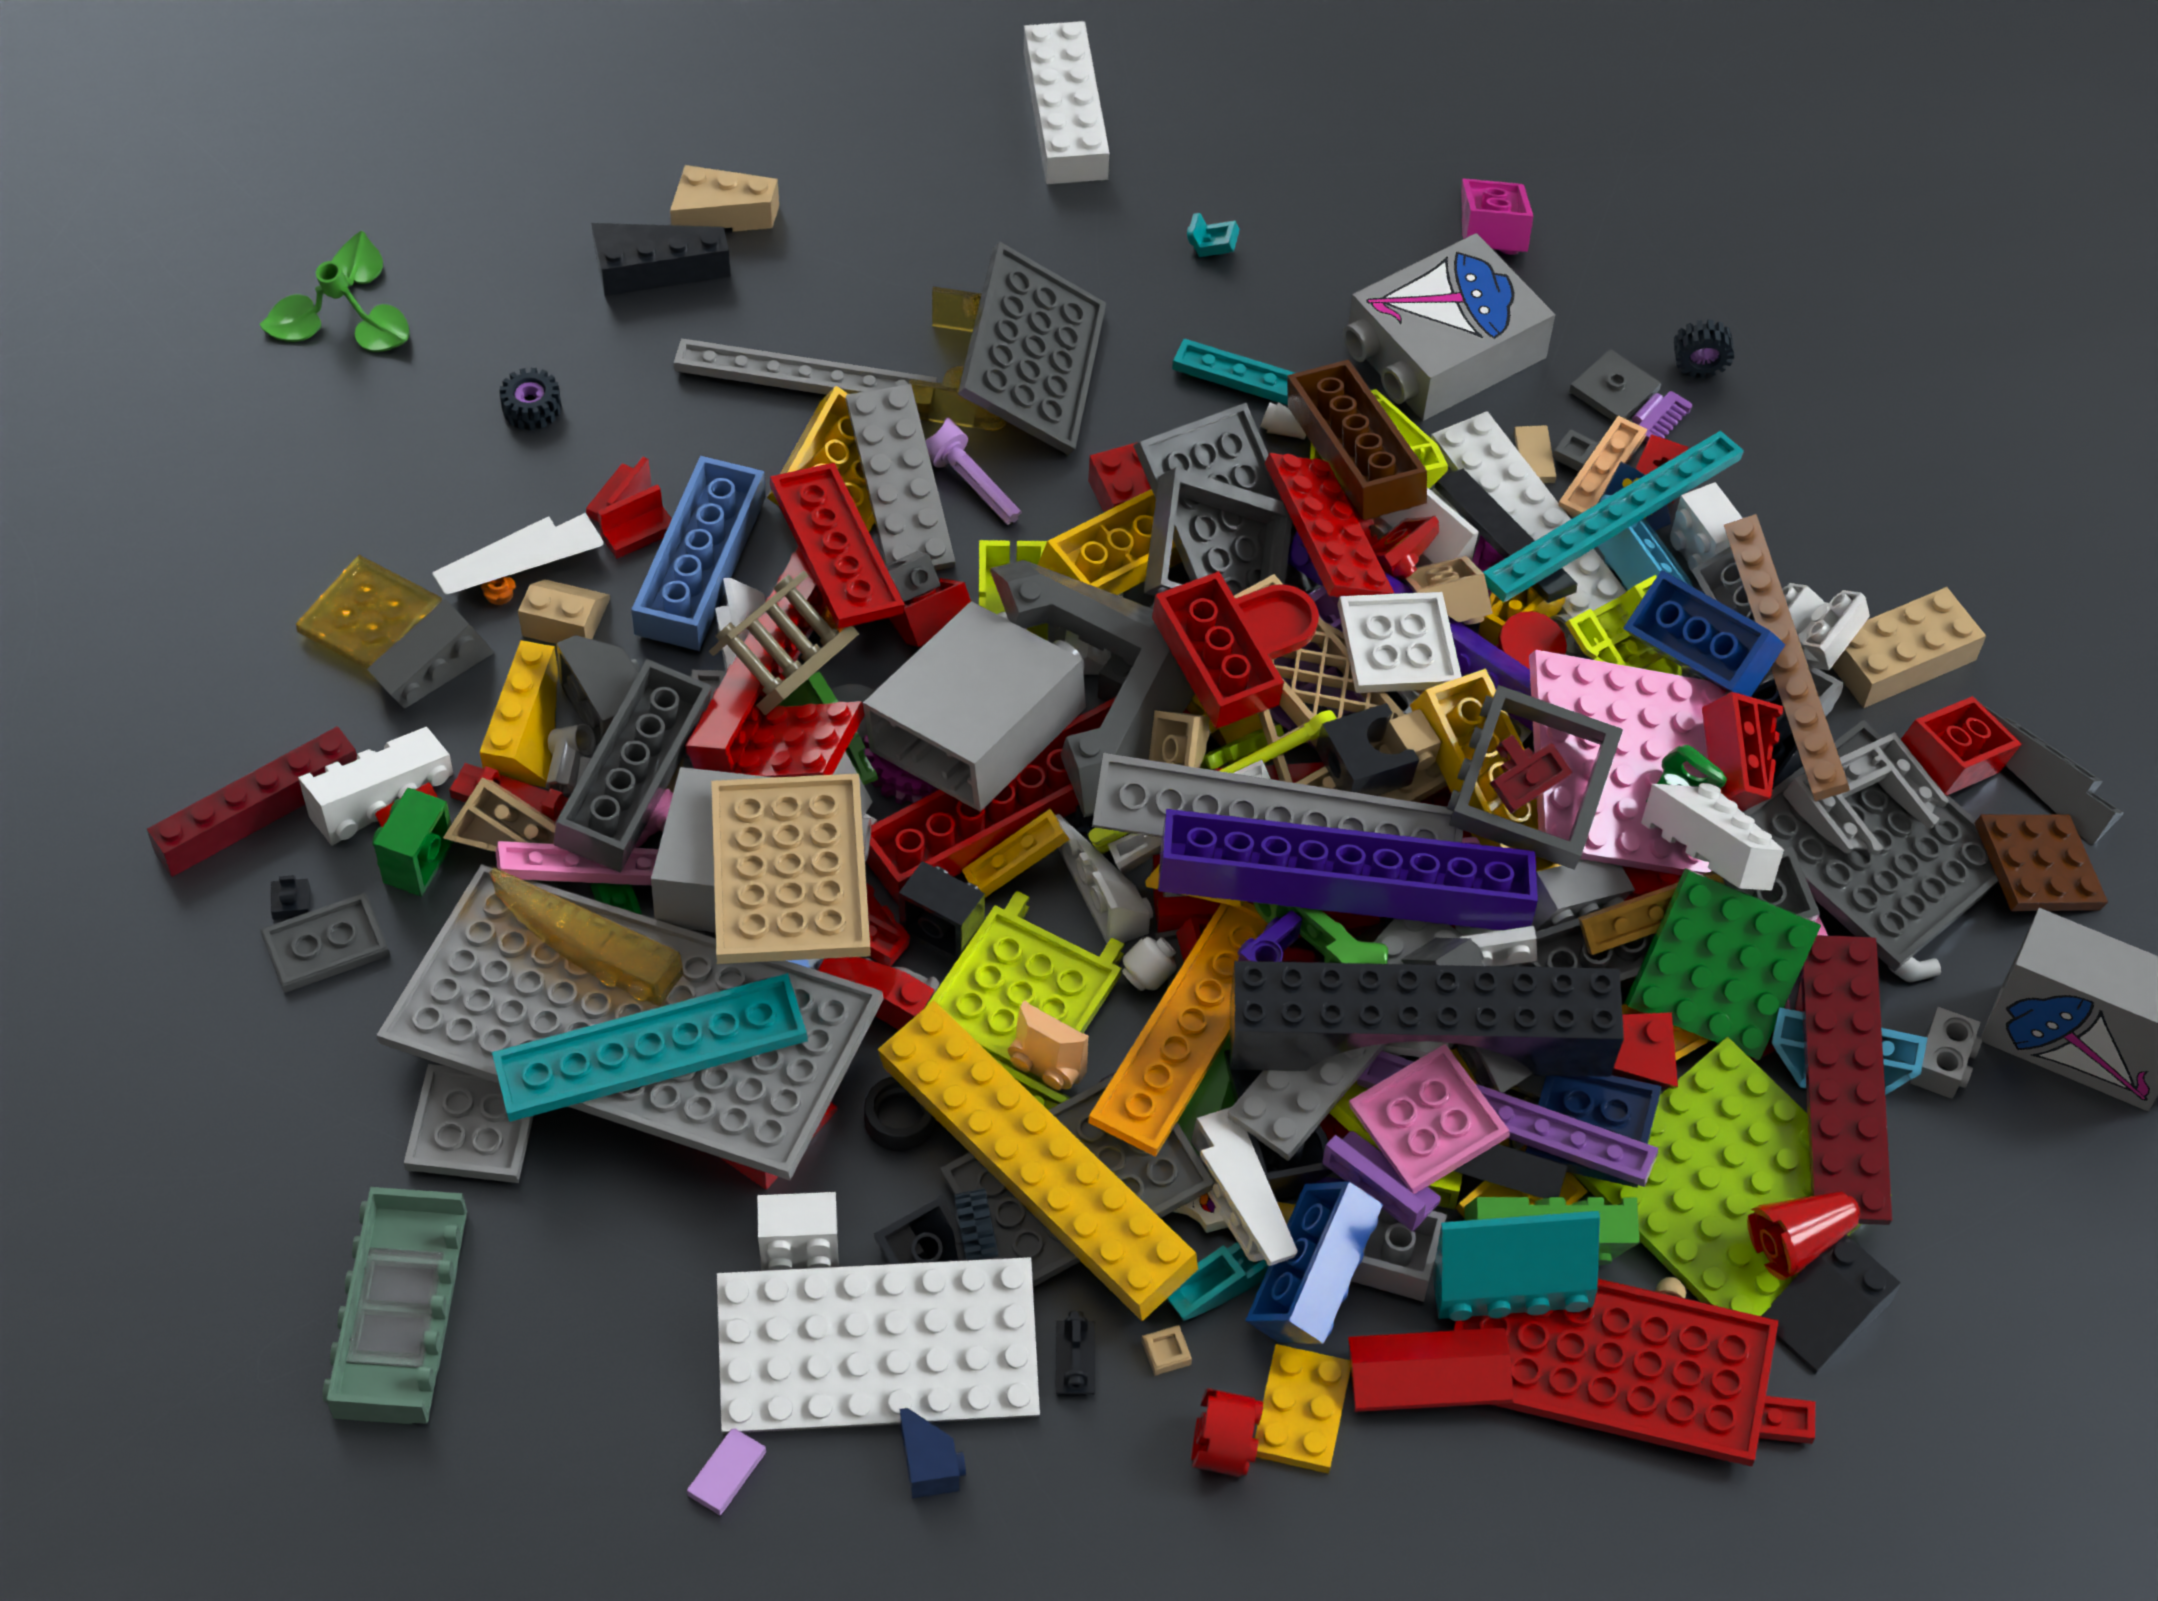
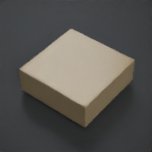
[1142,1325,1192,1376]

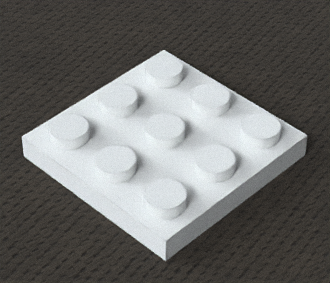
[1337,592,1462,693]

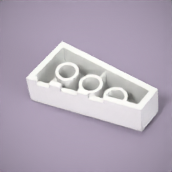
[298,727,454,846]

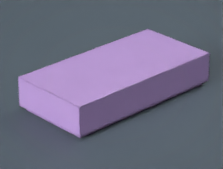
[687,1429,766,1516]

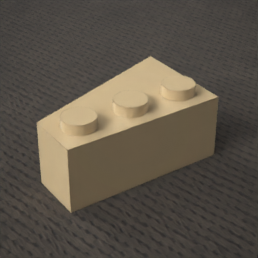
[670,165,779,232]

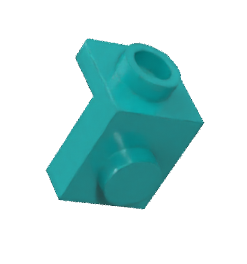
[1187,213,1240,257]

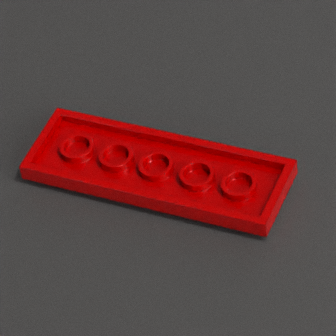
[1264,453,1395,597]
[770,463,905,629]

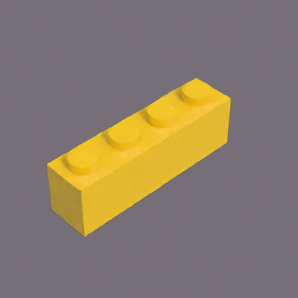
[479,640,558,788]

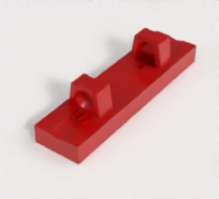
[449,763,569,822]

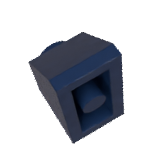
[900,1408,966,1499]

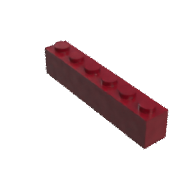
[147,726,357,877]

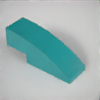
[1167,1242,1269,1321]

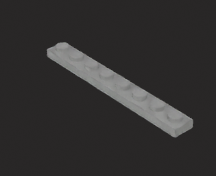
[674,338,937,410]

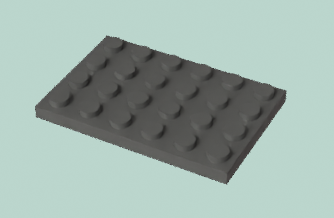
[958,241,1106,455]
[1133,403,1321,595]
[940,1075,1214,1287]

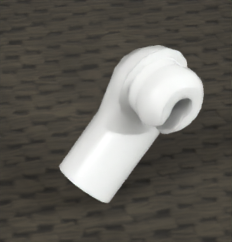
[1888,957,1941,982]

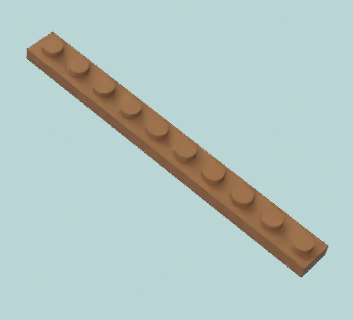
[1724,514,1850,801]

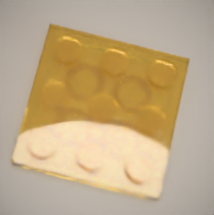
[296,555,443,669]

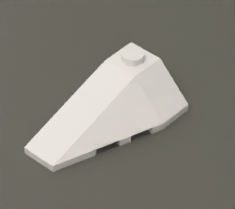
[1056,814,1153,943]

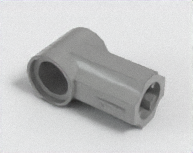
[545,724,596,796]

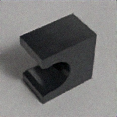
[1315,703,1419,796]

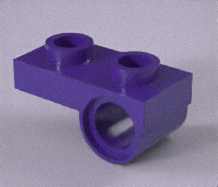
[1238,910,1302,962]

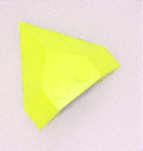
[1565,575,1682,676]

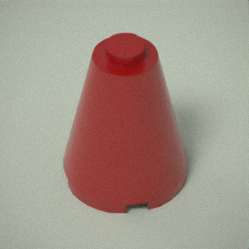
[1747,1191,1861,1280]

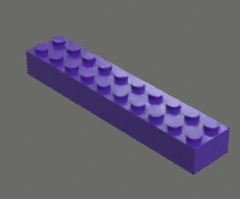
[1158,809,1538,931]

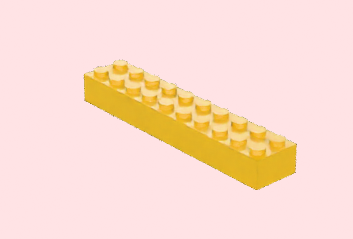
[878,1000,1198,1321]

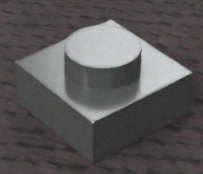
[1553,429,1599,472]

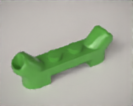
[1253,902,1388,964]

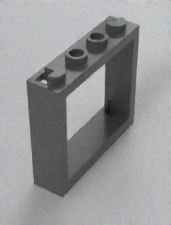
[1144,467,1292,596]
[1447,685,1623,870]

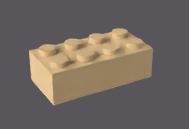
[1832,587,1986,708]

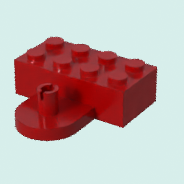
[1152,571,1319,729]

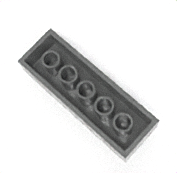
[554,659,712,873]

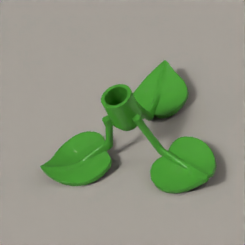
[259,230,410,352]

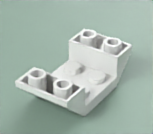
[1782,583,1870,670]

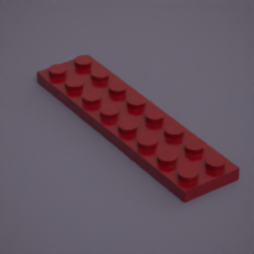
[1801,935,1892,1225]

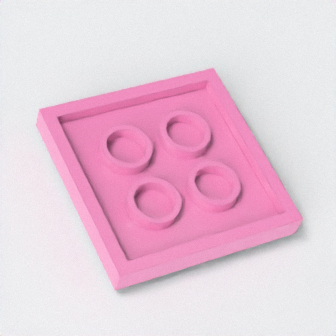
[1349,1044,1510,1194]

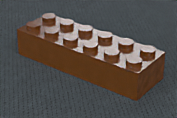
[1287,359,1427,520]

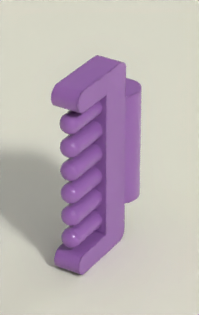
[1632,391,1692,443]

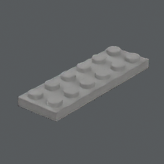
[846,383,956,571]

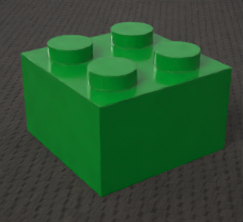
[372,787,454,897]

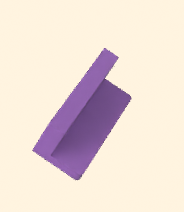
[1323,1131,1441,1232]

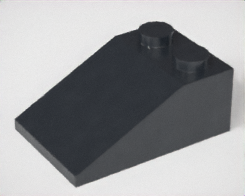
[1762,1235,1901,1374]

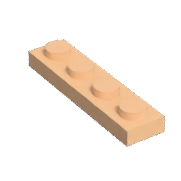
[1558,416,1647,518]

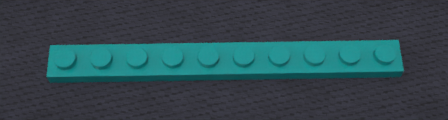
[1483,431,1744,602]

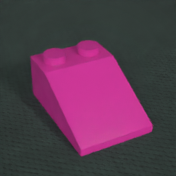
[1461,178,1534,255]

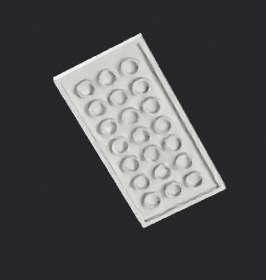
[717,1257,1040,1434]

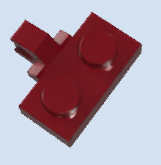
[1490,735,1573,814]

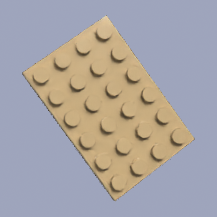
[711,774,870,964]

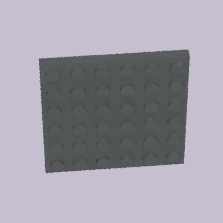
[1743,720,1999,972]

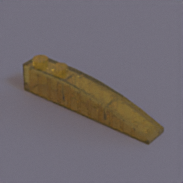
[490,867,684,1006]

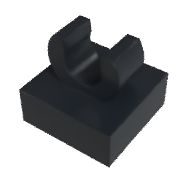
[271,875,310,920]

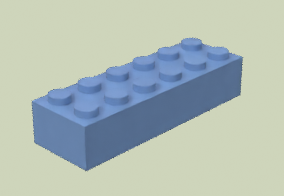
[631,456,766,651]

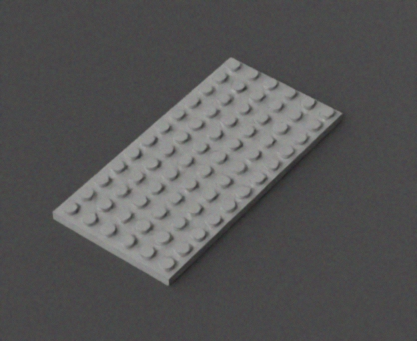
[376,864,883,1180]

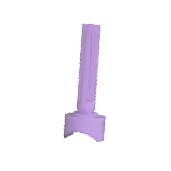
[925,417,1022,525]

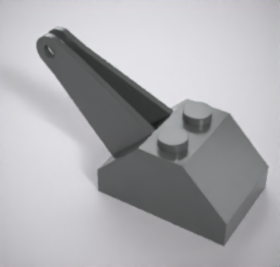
[556,635,690,759]

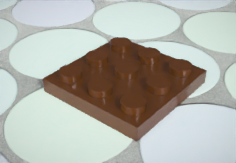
[1974,814,2108,911]

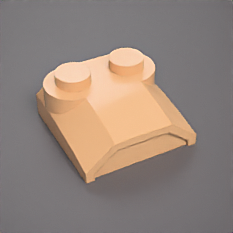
[1008,1001,1089,1090]

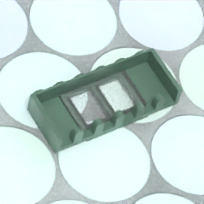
[322,1187,467,1424]

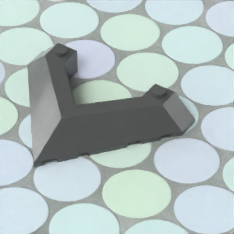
[990,560,1195,817]

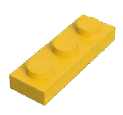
[962,809,1070,898]

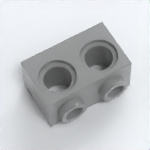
[1910,1007,1983,1099]

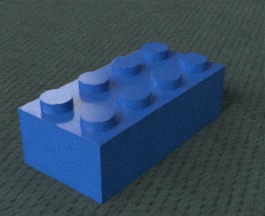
[1623,570,1785,697]
[1245,1181,1383,1344]

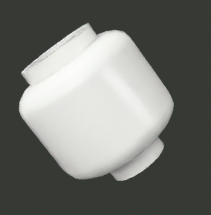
[1122,937,1177,991]

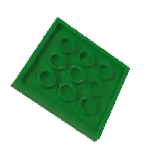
[1625,868,1821,1060]

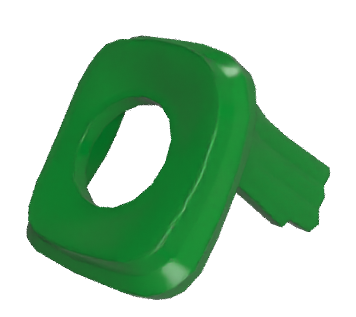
[1646,745,1727,802]

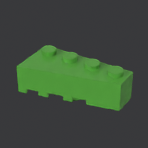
[1464,1197,1639,1265]

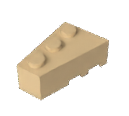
[443,777,556,852]

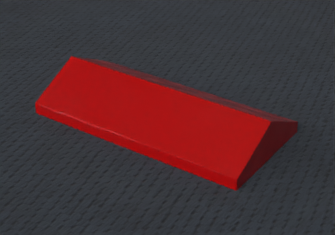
[1348,1328,1514,1412]

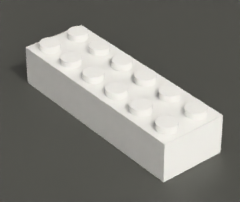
[1024,21,1109,184]

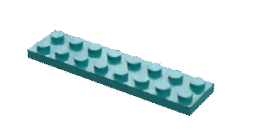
[492,973,808,1122]

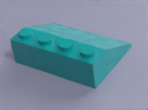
[1432,1211,1600,1321]

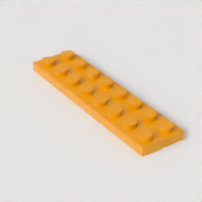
[1088,901,1268,1157]

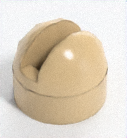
[1655,1277,1686,1299]

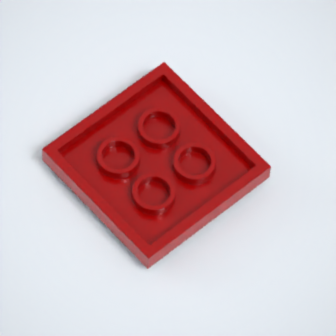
[733,701,865,778]

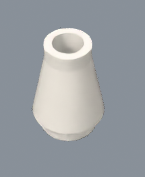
[1260,402,1306,440]

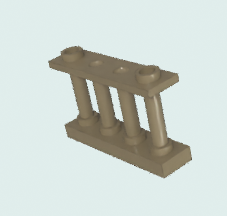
[709,571,859,716]

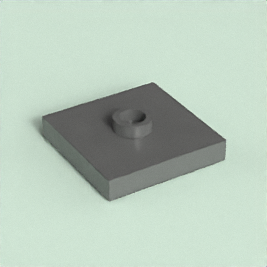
[1569,349,1662,421]

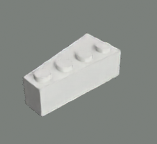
[1641,783,1784,890]

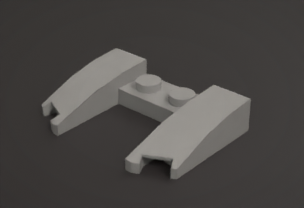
[1783,732,1949,855]

